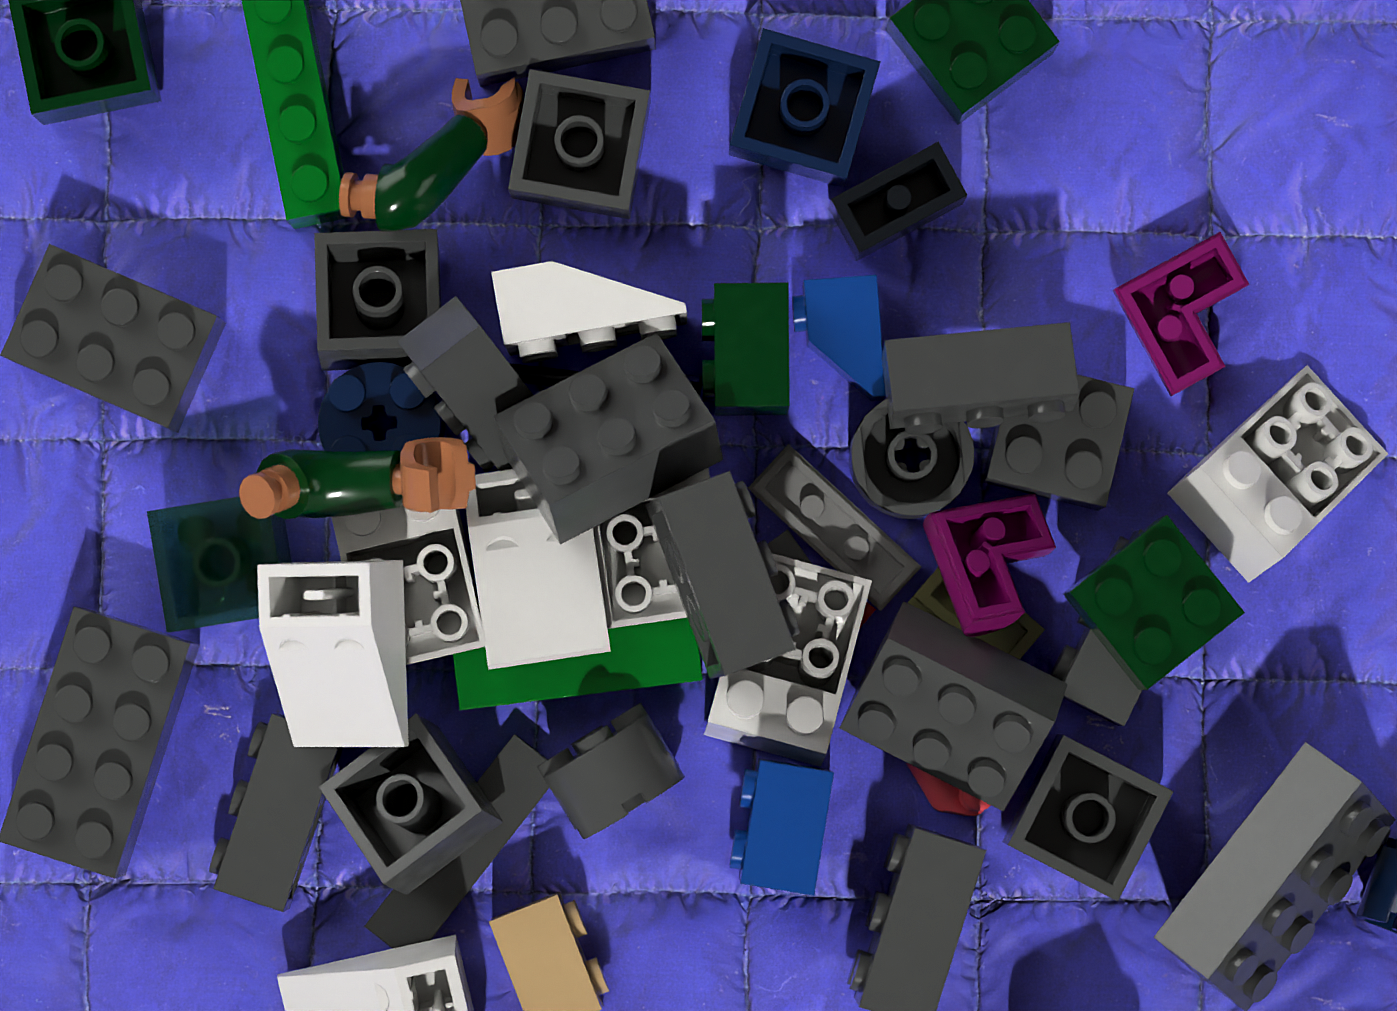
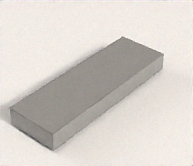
[748,444,921,611]

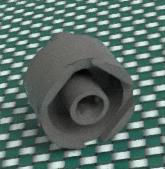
[849,399,974,519]
[537,703,685,839]

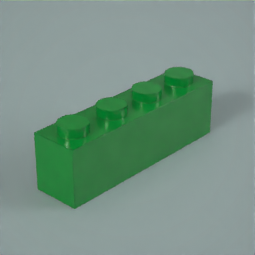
[241,0,350,229]
[453,618,703,710]

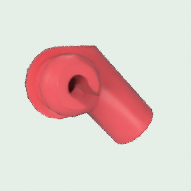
[906,763,991,816]

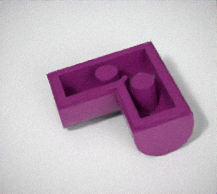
[1113,232,1249,397]
[923,493,1056,637]

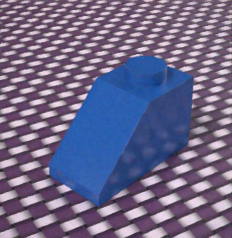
[792,275,886,401]

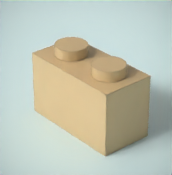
[489,892,609,1011]

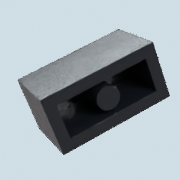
[828,142,967,261]

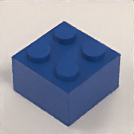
[729,758,834,896]

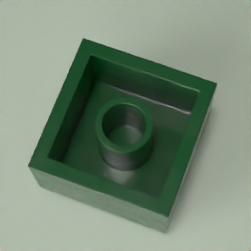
[8,0,161,125]
[886,0,1060,125]
[702,283,790,416]
[1063,515,1245,690]

